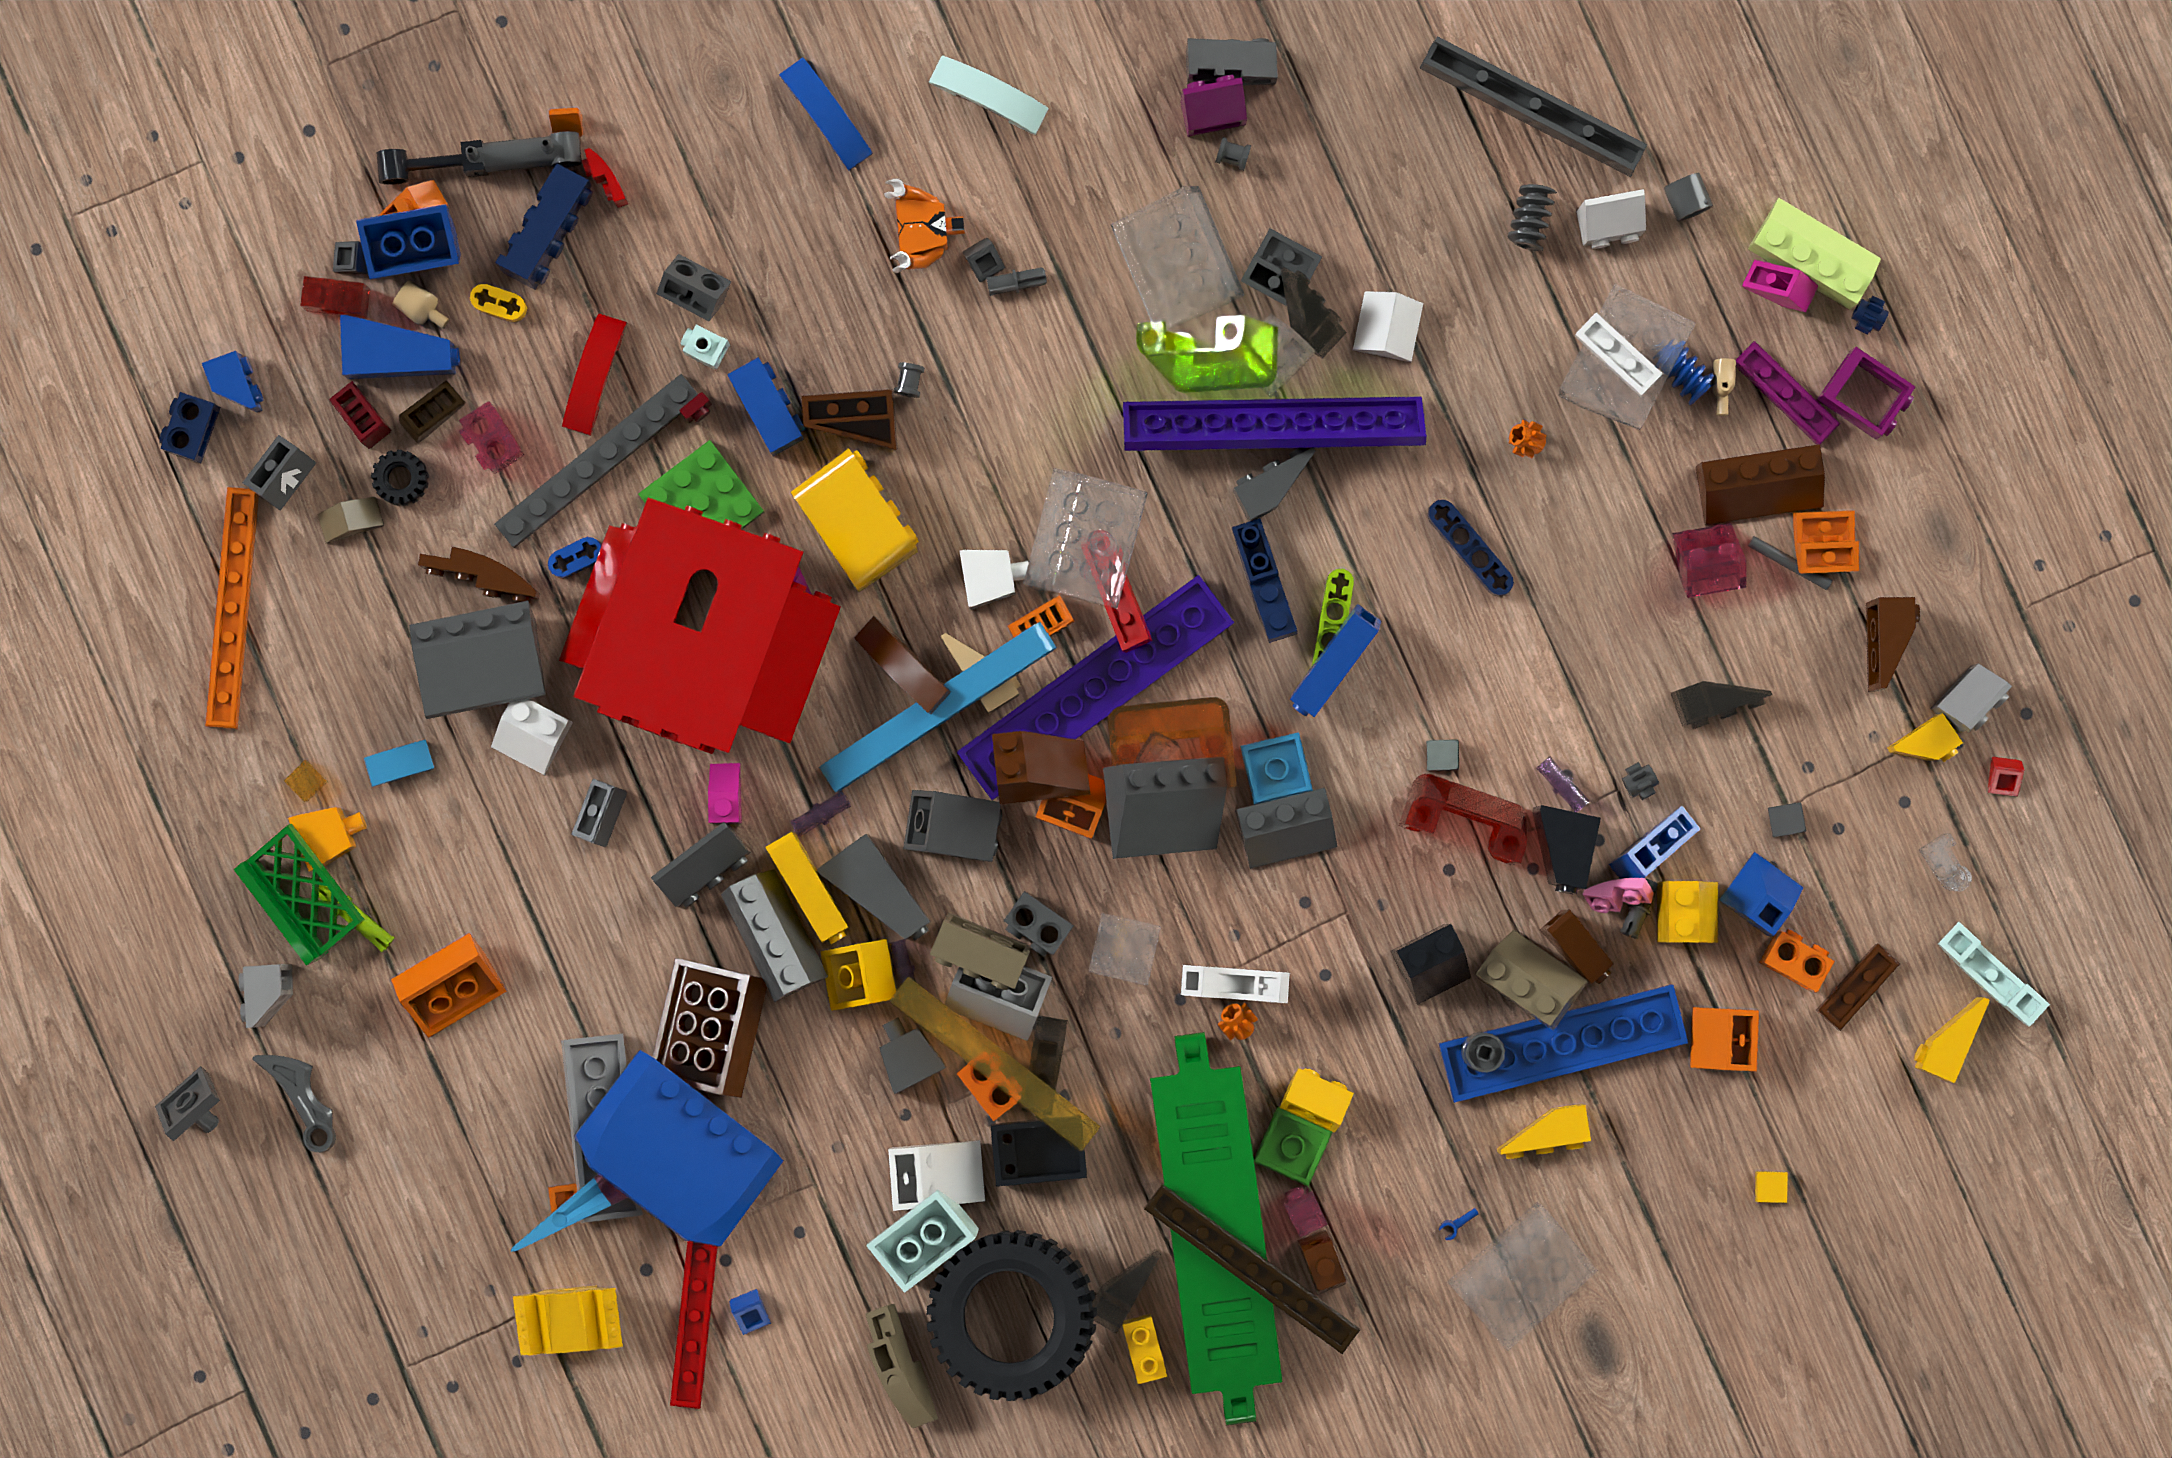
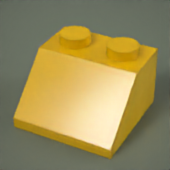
[820,939,897,1011]

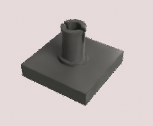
[155,1066,220,1141]

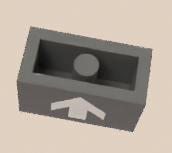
[242,435,316,511]

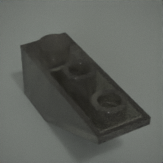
[1281,267,1347,359]
[1671,681,1772,729]

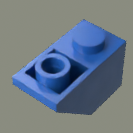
[202,350,263,413]

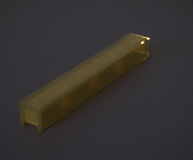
[890,976,1101,1152]

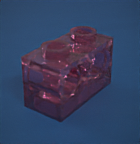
[459,401,525,474]
[1281,1185,1328,1238]

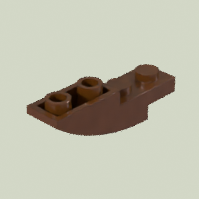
[418,547,540,603]

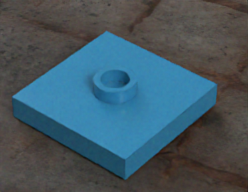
[1240,732,1313,805]

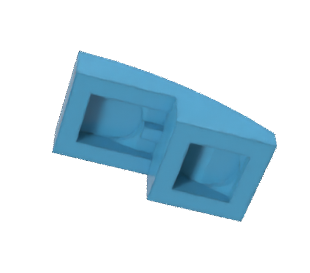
[364,739,434,787]

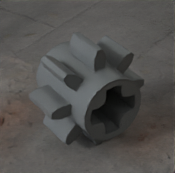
[1622,762,1659,800]

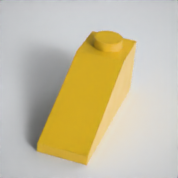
[1914,997,1990,1083]

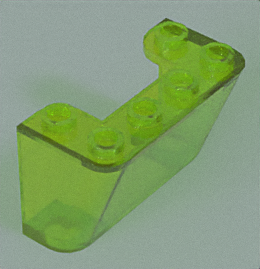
[1136,315,1278,393]

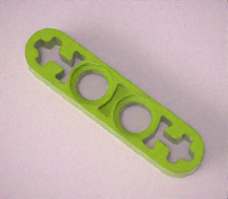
[1311,568,1354,667]

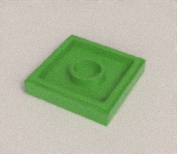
[1254,1106,1333,1187]

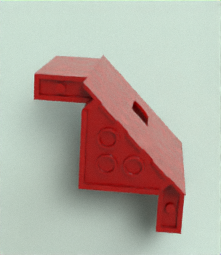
[559,497,841,754]

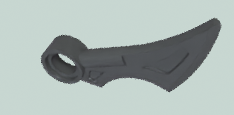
[252,1055,336,1152]

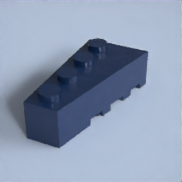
[495,164,593,290]

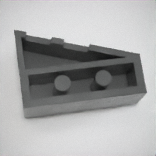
[1186,38,1278,86]

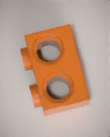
[1759,929,1835,993]
[956,1050,1023,1121]

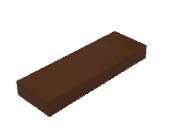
[1816,943,1900,1031]

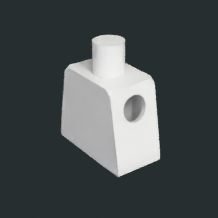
[960,550,1031,610]

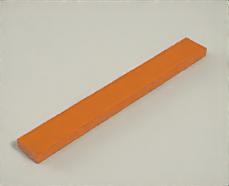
[205,487,259,729]

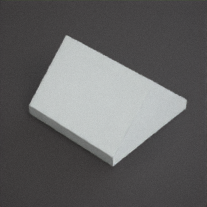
[1353,291,1423,362]

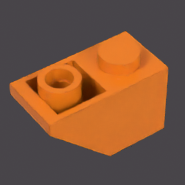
[378,180,448,216]

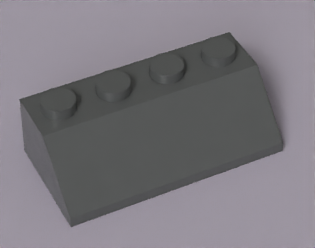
[721,869,828,1002]

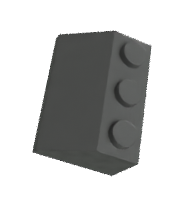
[1235,788,1337,869]
[651,822,751,908]

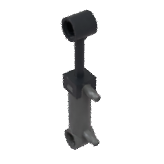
[376,131,582,185]

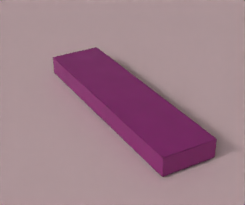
[1736,341,1841,445]

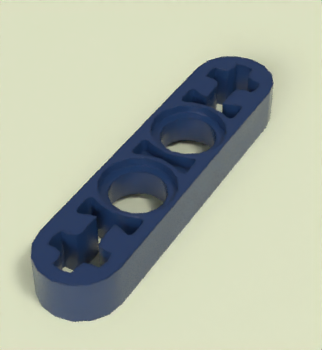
[1428,499,1514,597]

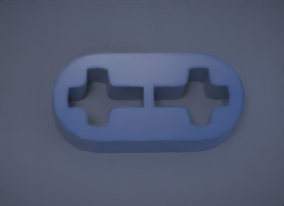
[548,537,602,578]

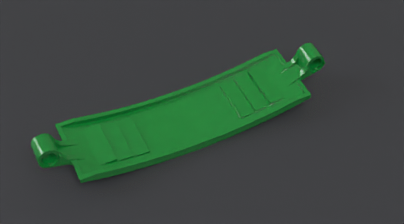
[1150,1032,1283,1426]

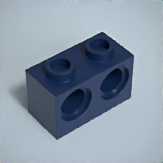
[159,392,221,464]

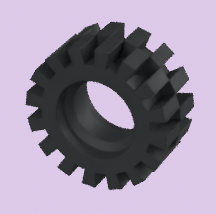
[371,450,429,506]

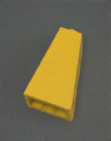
[765,832,849,944]

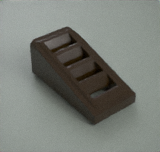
[399,380,465,443]

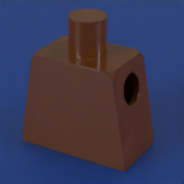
[1297,1230,1347,1295]

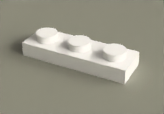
[1575,313,1663,397]

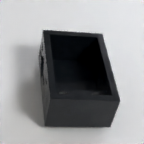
[990,1115,1087,1187]

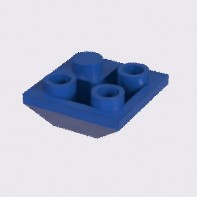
[1719,852,1803,936]

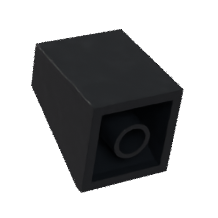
[1532,805,1601,895]
[1390,924,1471,1005]

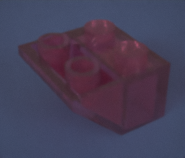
[1672,523,1746,598]

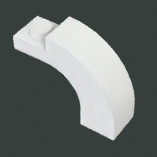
[1181,965,1290,1003]

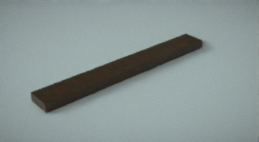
[1144,1184,1360,1354]

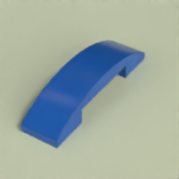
[779,57,873,171]

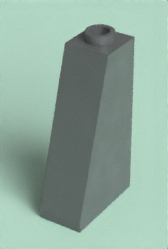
[817,834,931,941]

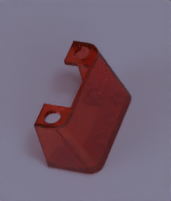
[1398,774,1527,865]

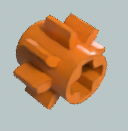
[1509,420,1546,459]
[1218,1003,1258,1041]

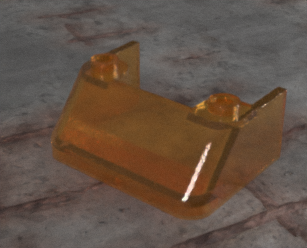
[1108,697,1237,789]

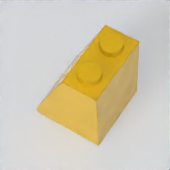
[1657,881,1718,943]

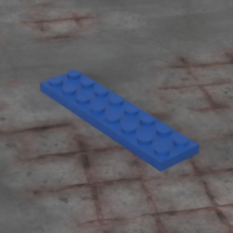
[1438,984,1688,1103]

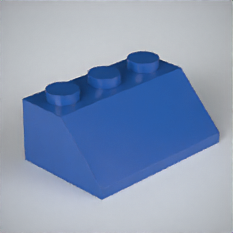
[356,204,461,279]

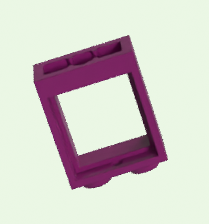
[1817,346,1915,440]

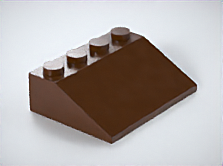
[653,958,767,1098]

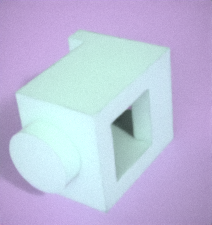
[681,324,730,371]

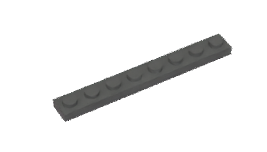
[494,374,698,548]

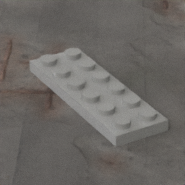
[561,1034,643,1223]

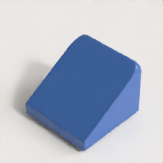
[729,1289,771,1335]

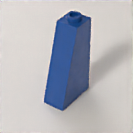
[340,315,460,379]
[1290,604,1382,717]

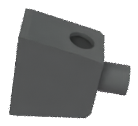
[879,1017,947,1094]

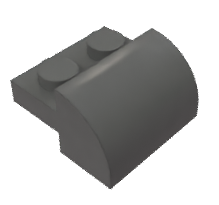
[1241,228,1322,310]

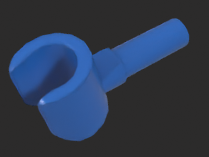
[1439,1208,1479,1240]

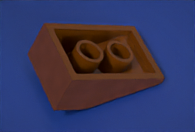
[1866,597,1920,692]
[992,731,1090,804]

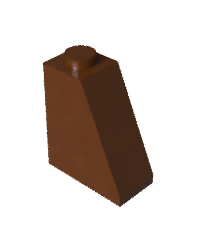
[1540,909,1614,984]

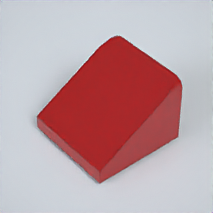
[1988,757,2025,797]

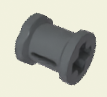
[1215,137,1251,171]
[893,362,925,398]

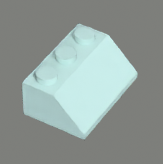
[866,1190,979,1293]

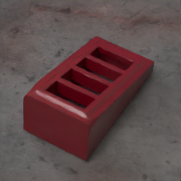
[329,381,392,449]

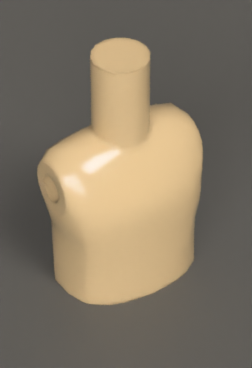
[392,280,449,329]
[1712,358,1736,416]

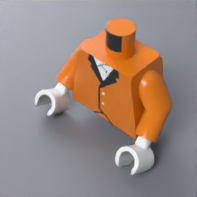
[884,179,965,273]

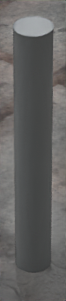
[1748,536,1832,590]

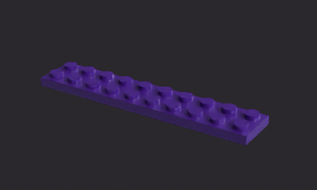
[1123,396,1427,451]
[957,575,1234,801]

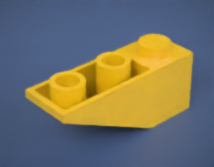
[1497,1104,1591,1159]

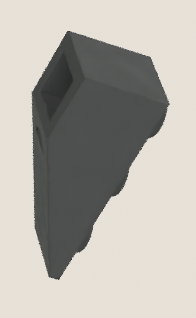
[1233,447,1316,522]

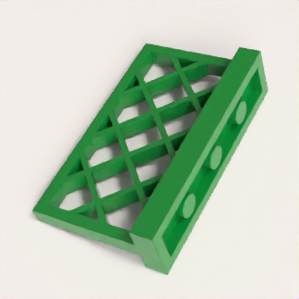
[233,824,365,966]

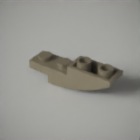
[865,1304,938,1428]

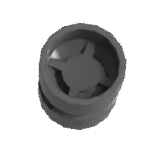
[1461,1032,1505,1073]

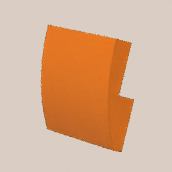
[1793,510,1859,574]

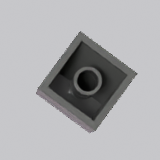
[903,790,1002,862]

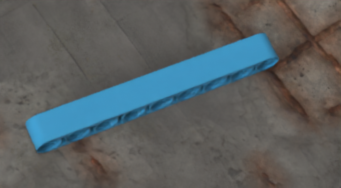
[819,622,1057,793]

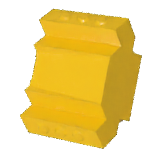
[513,1285,623,1355]

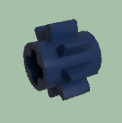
[1851,295,1889,335]

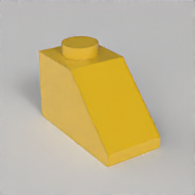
[1887,713,1963,762]

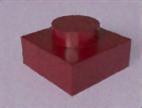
[679,392,712,423]

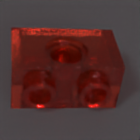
[300,276,370,319]

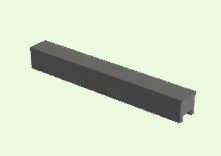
[1420,36,1647,177]

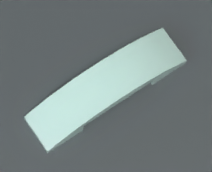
[929,56,1049,135]
[1938,922,2050,1027]

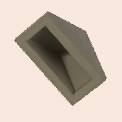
[317,497,384,543]

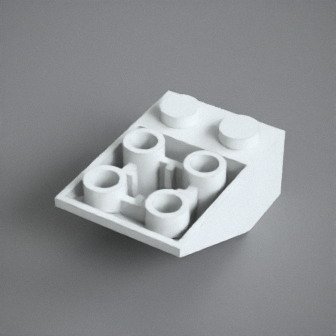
[888,1140,985,1211]

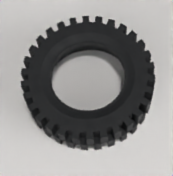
[926,1230,1097,1401]

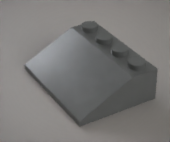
[409,601,546,719]
[1103,757,1227,859]

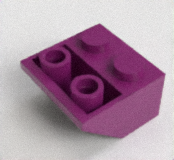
[1181,75,1247,137]

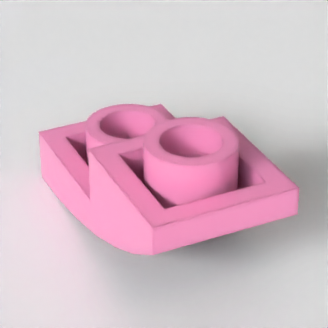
[1583,878,1654,913]

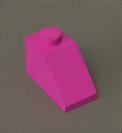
[1742,259,1818,312]
[708,763,742,824]

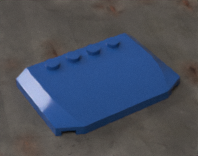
[574,1050,784,1247]

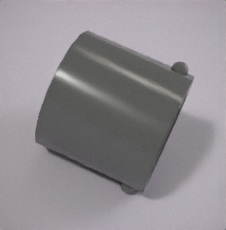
[1664,173,1713,222]

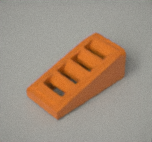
[1008,595,1074,638]

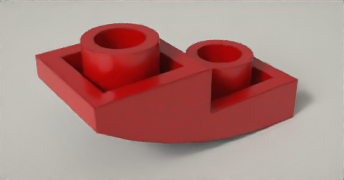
[582,148,628,208]

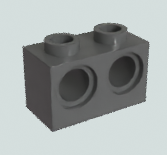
[656,254,732,321]
[1004,891,1074,957]

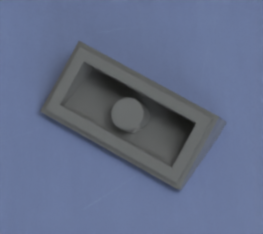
[571,779,627,847]

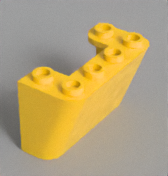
[790,448,919,592]

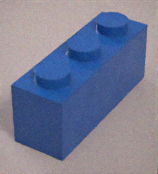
[727,357,805,456]

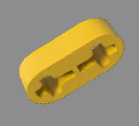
[470,284,527,322]

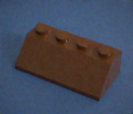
[1695,444,1825,525]

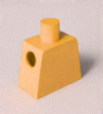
[288,807,367,872]

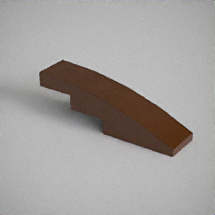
[854,616,951,714]

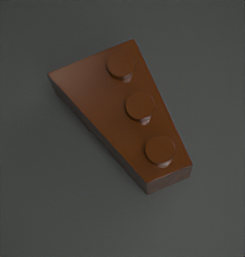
[801,389,898,450]

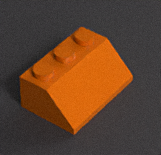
[391,933,507,1038]

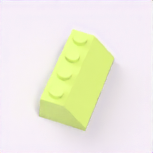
[1748,198,1881,310]

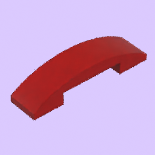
[562,313,627,436]

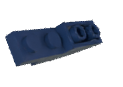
[1232,518,1298,643]

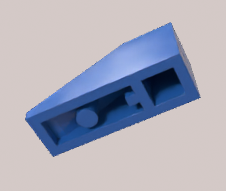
[1608,806,1700,879]

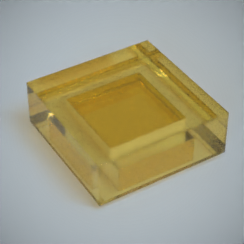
[284,760,328,803]

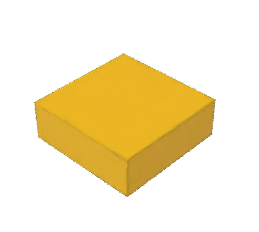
[1755,1171,1788,1203]

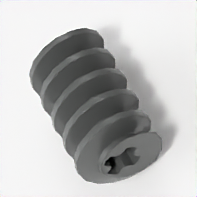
[1507,184,1557,251]

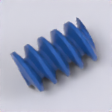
[1650,338,1714,405]

